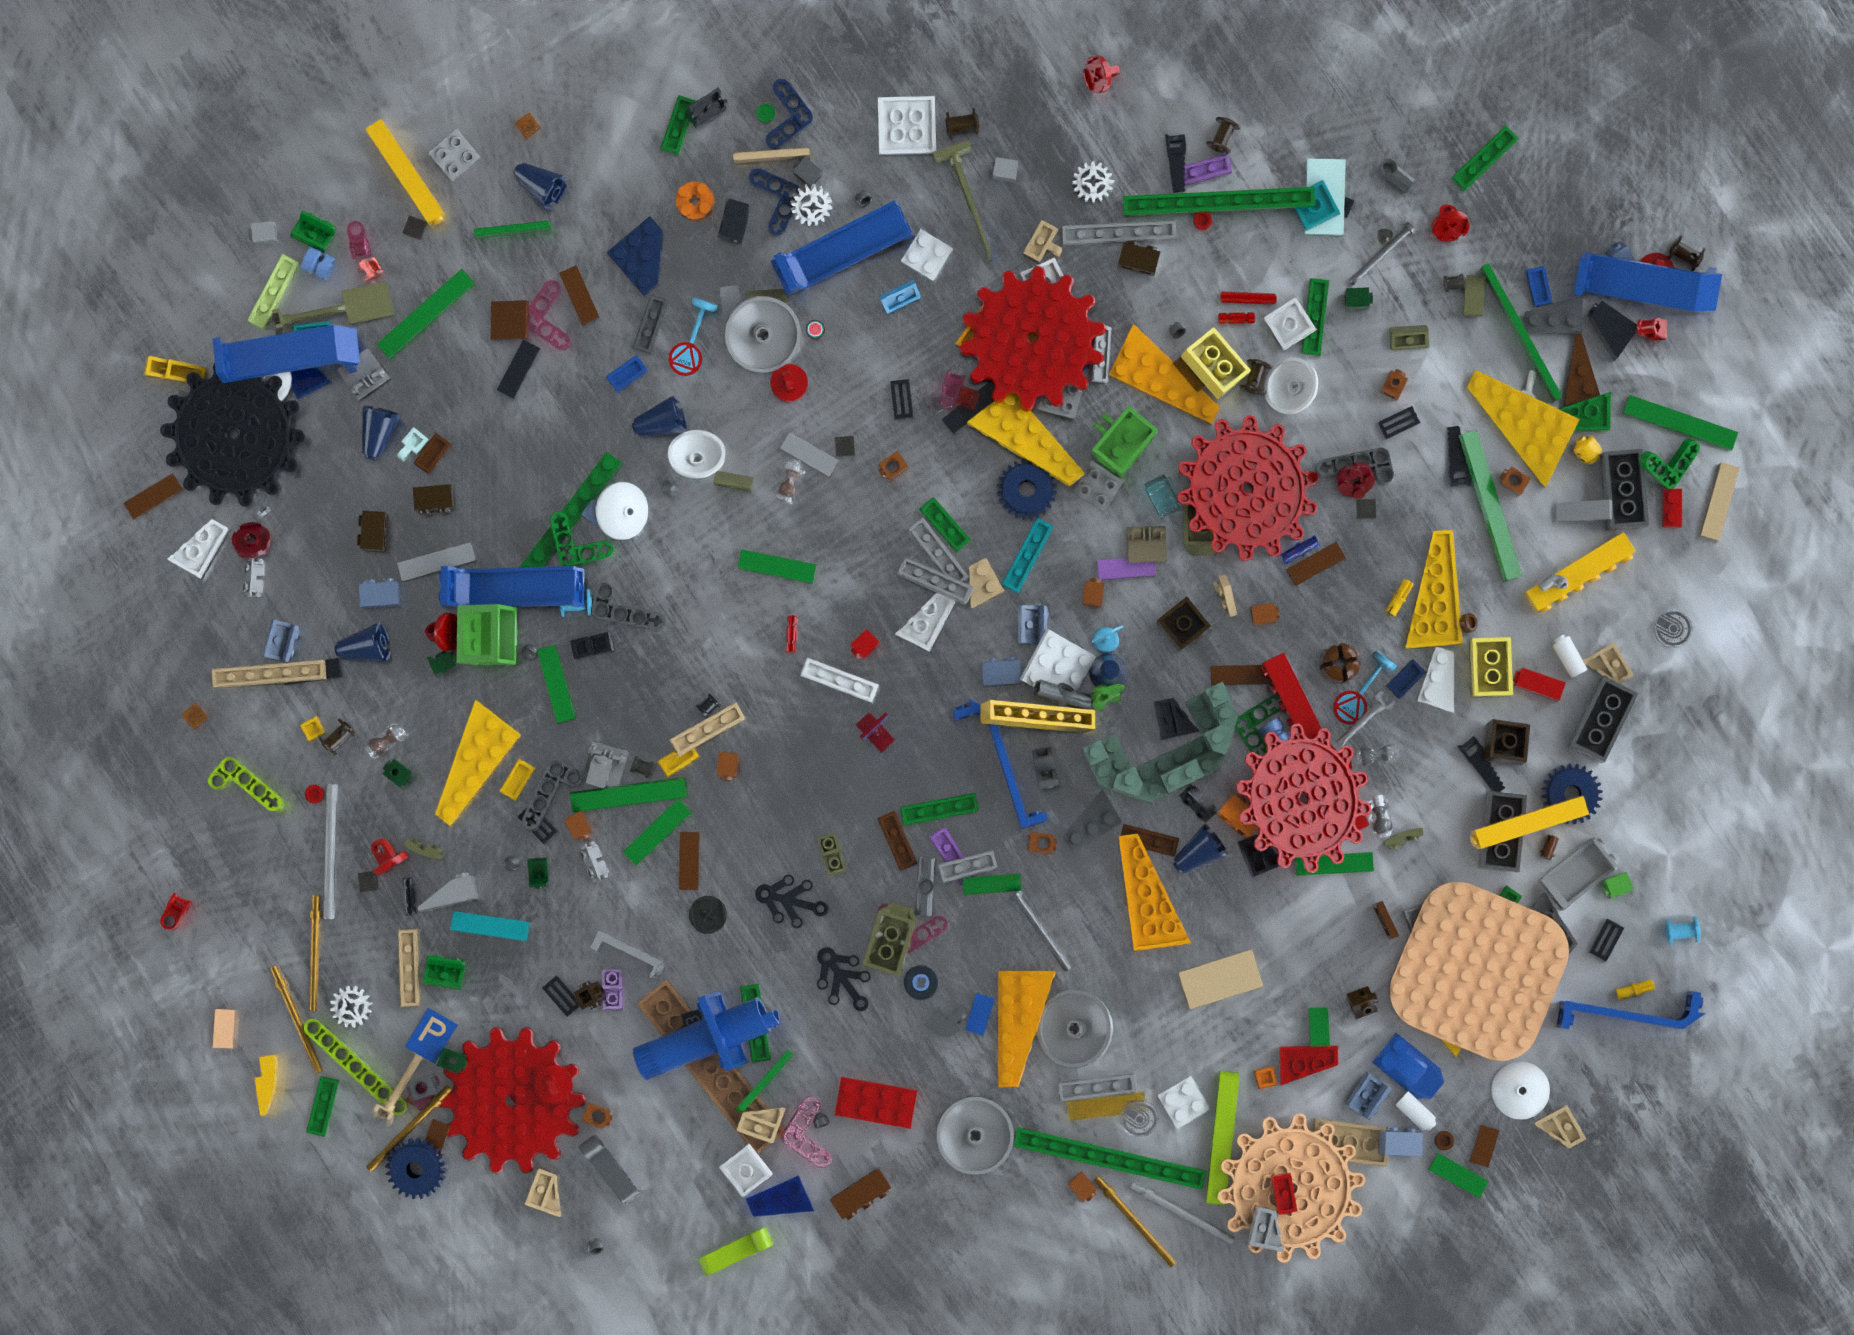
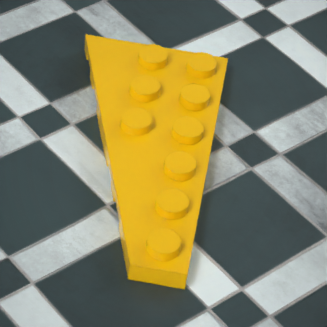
[967,394,1084,487]
[1405,530,1463,649]
[435,700,521,826]

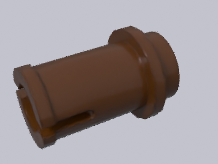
[1540,834,1559,860]

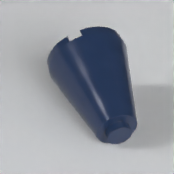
[513,163,568,210]
[632,395,687,436]
[362,405,401,460]
[334,623,390,661]
[1089,653,1127,687]
[1173,824,1228,874]

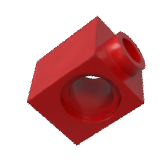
[850,629,880,660]

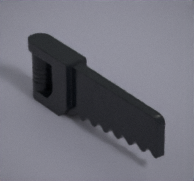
[1165,134,1186,193]
[1447,426,1471,487]
[1457,736,1506,792]

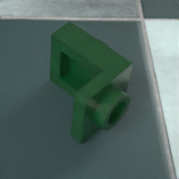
[527,857,549,889]

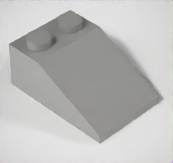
[418,873,479,912]

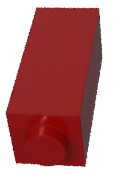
[1513,667,1566,702]

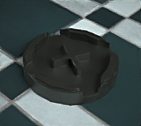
[689,896,727,934]

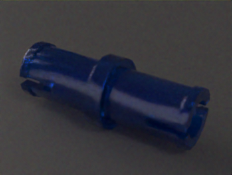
[1281,535,1320,564]

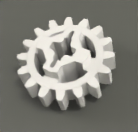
[1072,161,1114,204]
[790,184,832,226]
[330,986,373,1028]

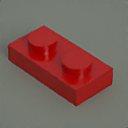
[1662,488,1682,528]
[1271,1172,1298,1215]

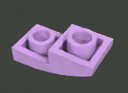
[602,969,623,1011]

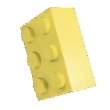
[1181,327,1251,399]
[1470,637,1513,698]

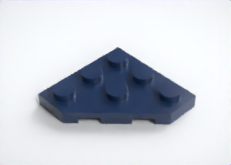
[606,216,663,296]

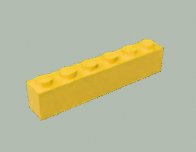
[1524,532,1636,613]
[981,700,1095,733]

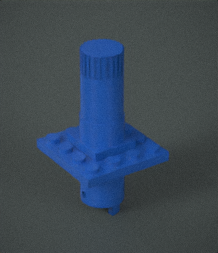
[633,991,780,1080]

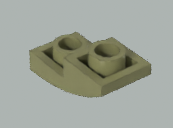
[1464,275,1486,316]
[1383,828,1423,849]
[817,833,847,877]
[403,838,444,860]

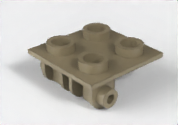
[1127,526,1167,563]

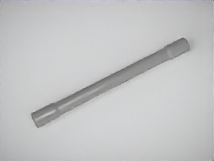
[323,784,337,919]

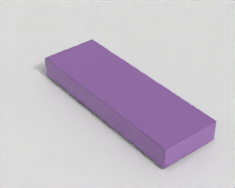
[1184,154,1233,186]
[1097,558,1156,580]
[929,827,976,886]

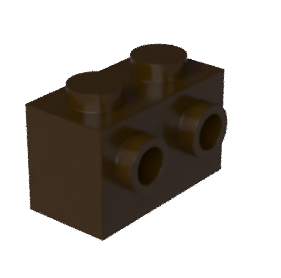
[1117,241,1161,276]
[412,484,455,515]
[357,510,388,552]

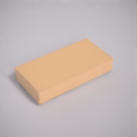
[213,1009,235,1049]

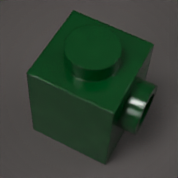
[1344,287,1373,310]
[382,759,414,789]

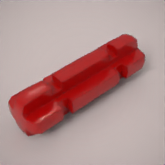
[1218,312,1256,324]
[785,615,798,653]

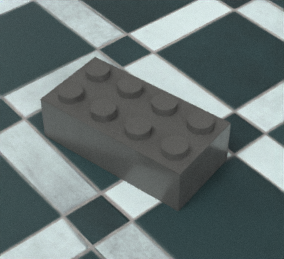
[1601,449,1649,530]
[1567,676,1639,763]
[1478,791,1527,873]

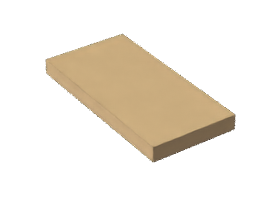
[1178,949,1263,1010]
[1313,1118,1388,1167]

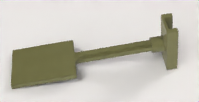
[933,140,992,261]
[272,282,394,335]

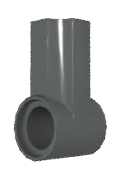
[1377,159,1415,193]

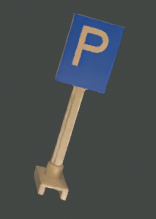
[373,1008,458,1127]

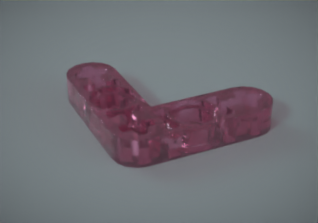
[528,280,571,351]
[878,903,948,953]
[781,1096,832,1168]

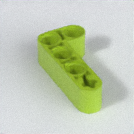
[208,757,284,812]
[698,1226,774,1276]

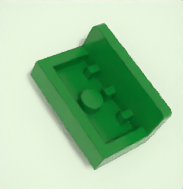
[290,211,336,253]
[423,955,465,990]

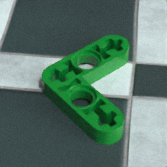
[1639,439,1700,489]
[550,511,613,566]
[1235,695,1281,755]

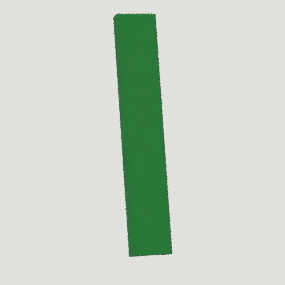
[376,269,475,359]
[1623,395,1738,451]
[570,777,687,812]

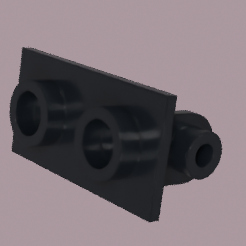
[1179,784,1217,823]

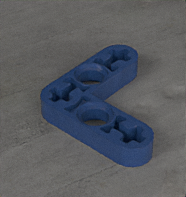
[766,79,813,150]
[749,168,799,236]

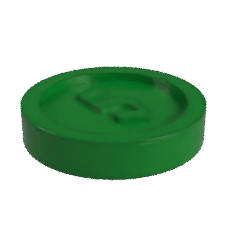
[756,103,776,123]

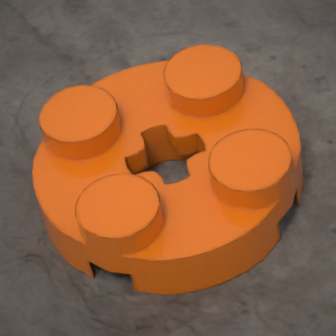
[676,181,714,220]

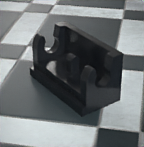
[685,87,728,129]
[717,199,749,242]

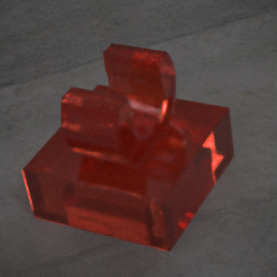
[358,257,384,281]
[956,385,981,411]

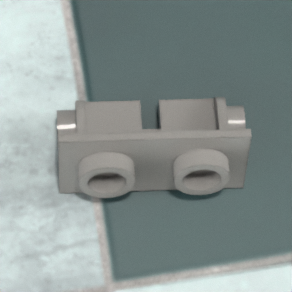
[243,558,265,597]
[579,841,609,883]

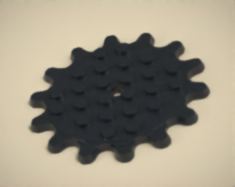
[160,363,305,507]

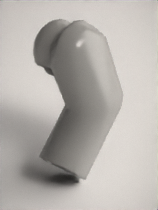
[1539,574,1569,592]

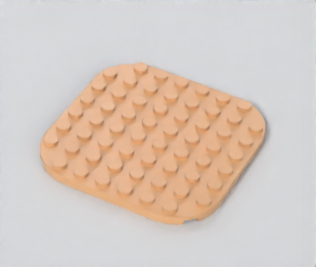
[1389,882,1569,1061]

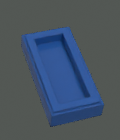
[1525,266,1553,308]
[606,355,648,393]
[965,993,994,1036]

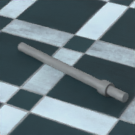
[1129,1181,1235,1244]

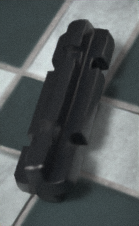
[402,877,416,915]

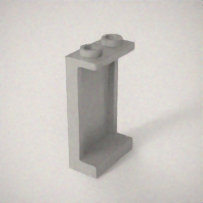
[1538,837,1619,911]
[590,930,664,979]

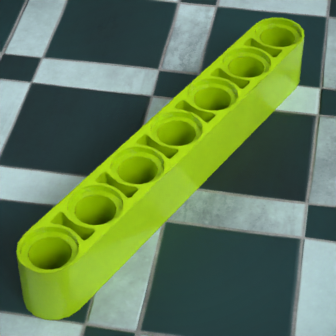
[304,1019,408,1115]
[1206,1070,1239,1206]

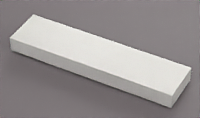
[800,658,879,703]

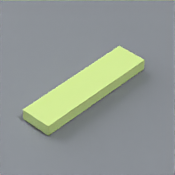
[247,254,300,330]

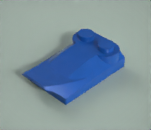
[1371,1032,1445,1099]

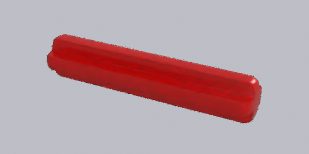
[1220,291,1277,304]

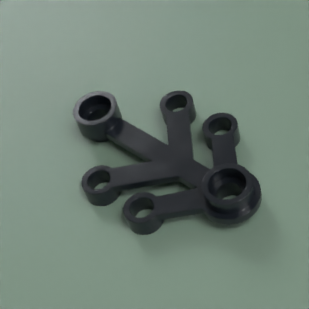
[755,874,828,928]
[817,947,871,1011]

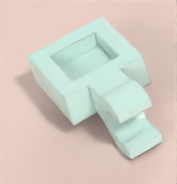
[397,427,429,462]

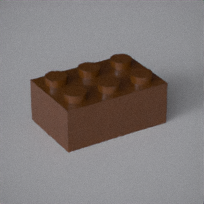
[830,1167,892,1220]

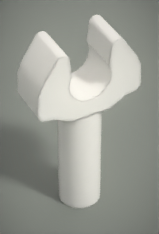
[1522,370,1537,398]

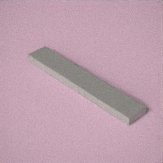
[1061,220,1176,246]

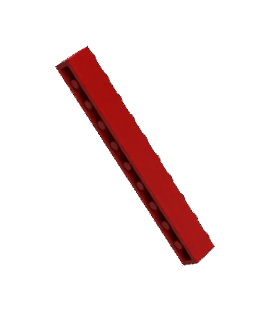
[1261,652,1370,830]

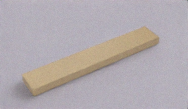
[211,660,326,689]

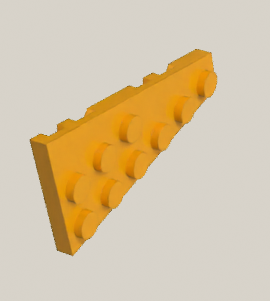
[1109,324,1220,425]
[1118,833,1191,951]
[998,971,1056,1087]

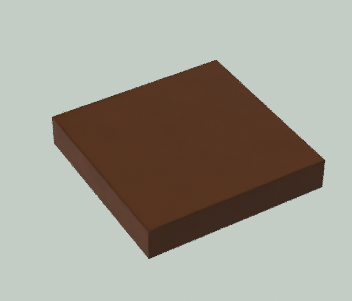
[490,300,529,340]
[1373,901,1399,939]

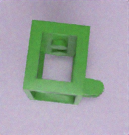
[1090,406,1158,479]
[457,604,519,666]

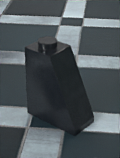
[1589,301,1637,360]

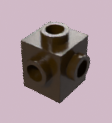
[573,981,606,1010]
[1347,986,1379,1019]

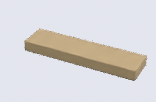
[733,148,810,164]
[1700,462,1740,541]
[669,702,746,757]
[398,929,420,1007]

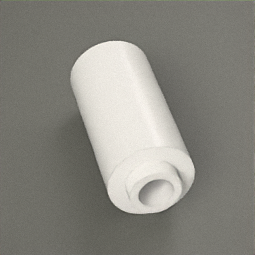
[1552,635,1588,679]
[1395,1091,1436,1131]

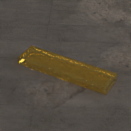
[1067,1092,1146,1121]

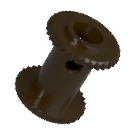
[945,108,979,138]
[1206,117,1241,154]
[1668,235,1706,271]
[1240,359,1272,395]
[319,718,358,757]

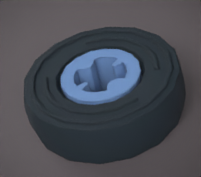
[904,965,938,1000]

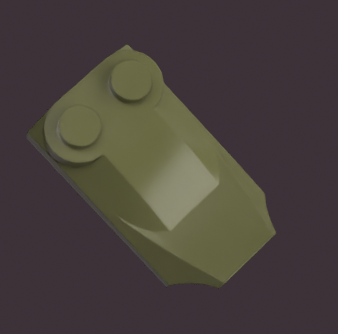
[1183,488,1215,555]
[862,902,916,977]

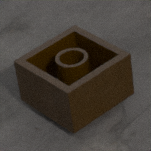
[1156,597,1211,651]
[1484,719,1530,766]

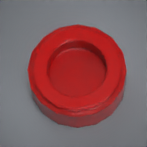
[1193,212,1212,231]
[305,785,325,804]

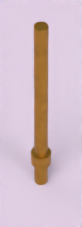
[309,895,322,1011]
[270,965,323,1074]
[366,1085,452,1172]
[1094,1176,1177,1267]

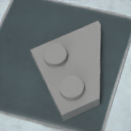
[1247,1206,1284,1252]

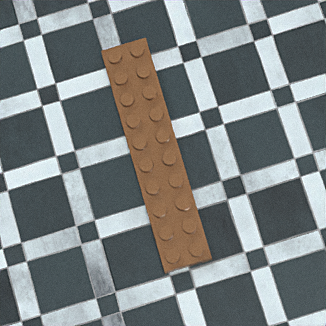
[636,980,786,1154]

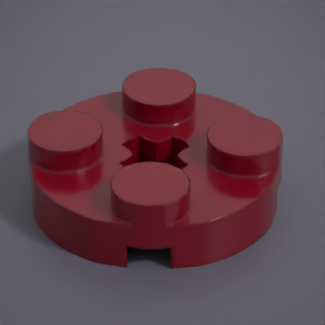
[1336,462,1376,499]
[232,522,271,558]

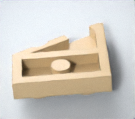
[969,558,1004,609]
[1583,642,1634,684]
[1534,1105,1586,1148]
[736,1108,786,1144]
[524,1168,561,1217]

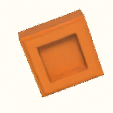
[1254,1066,1278,1089]

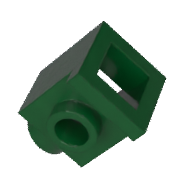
[427,651,457,677]
[436,1046,468,1074]

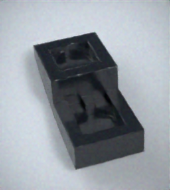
[570,632,614,659]

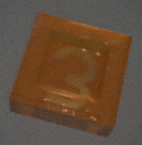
[514,112,541,139]
[181,702,209,730]

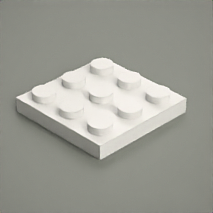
[878,96,936,155]
[1020,629,1096,707]

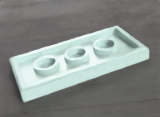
[1305,158,1346,236]

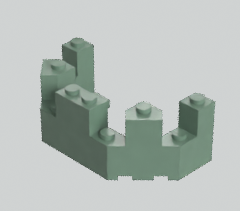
[1081,682,1238,804]

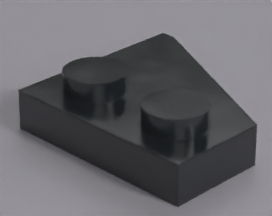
[1154,698,1199,740]
[1238,834,1279,877]

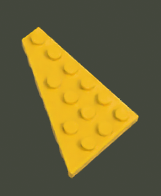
[1467,370,1580,487]

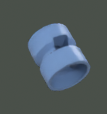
[301,247,336,280]
[1258,717,1289,741]

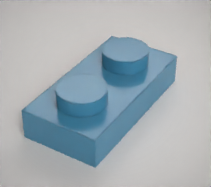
[879,280,921,314]

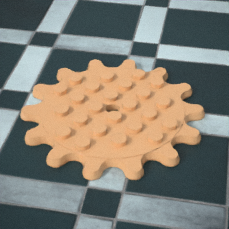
[1218,1113,1365,1263]

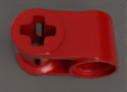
[1637,318,1667,340]
[160,892,192,931]

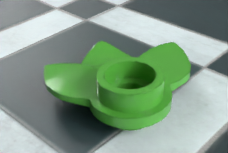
[1091,684,1125,711]

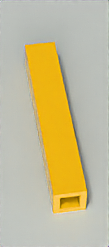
[365,119,446,226]
[1470,796,1589,849]

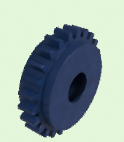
[997,459,1057,520]
[1541,763,1603,825]
[385,1137,447,1199]

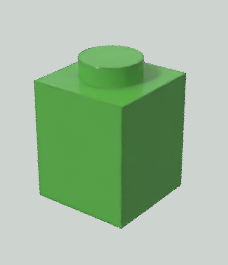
[1602,872,1634,899]

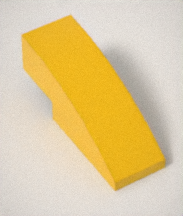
[143,356,206,384]
[254,1054,278,1116]

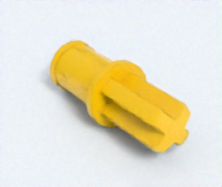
[1385,579,1413,617]
[1615,979,1655,1001]

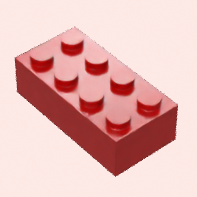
[834,1077,918,1129]

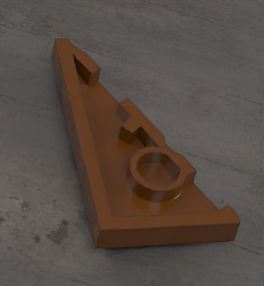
[1563,334,1600,407]

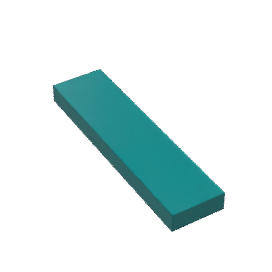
[1001,517,1054,594]
[450,911,530,941]

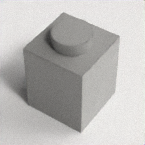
[990,157,1018,183]
[248,221,278,246]
[586,755,613,788]

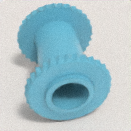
[559,589,593,617]
[1665,916,1701,946]

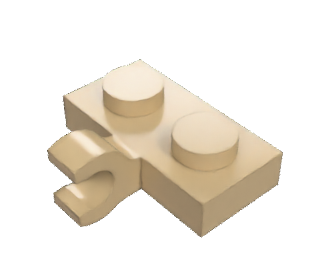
[1023,220,1063,263]
[1214,574,1237,617]

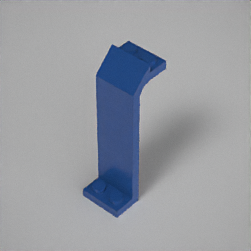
[771,200,915,295]
[1574,252,1722,312]
[212,325,360,383]
[439,566,584,608]
[953,699,1048,829]
[1556,991,1706,1029]

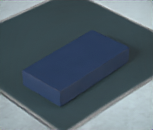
[1386,659,1426,700]

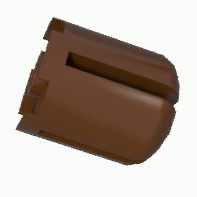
[1319,643,1361,684]

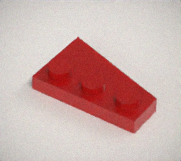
[1279,1046,1338,1085]

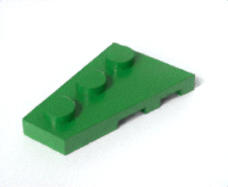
[1559,392,1611,430]

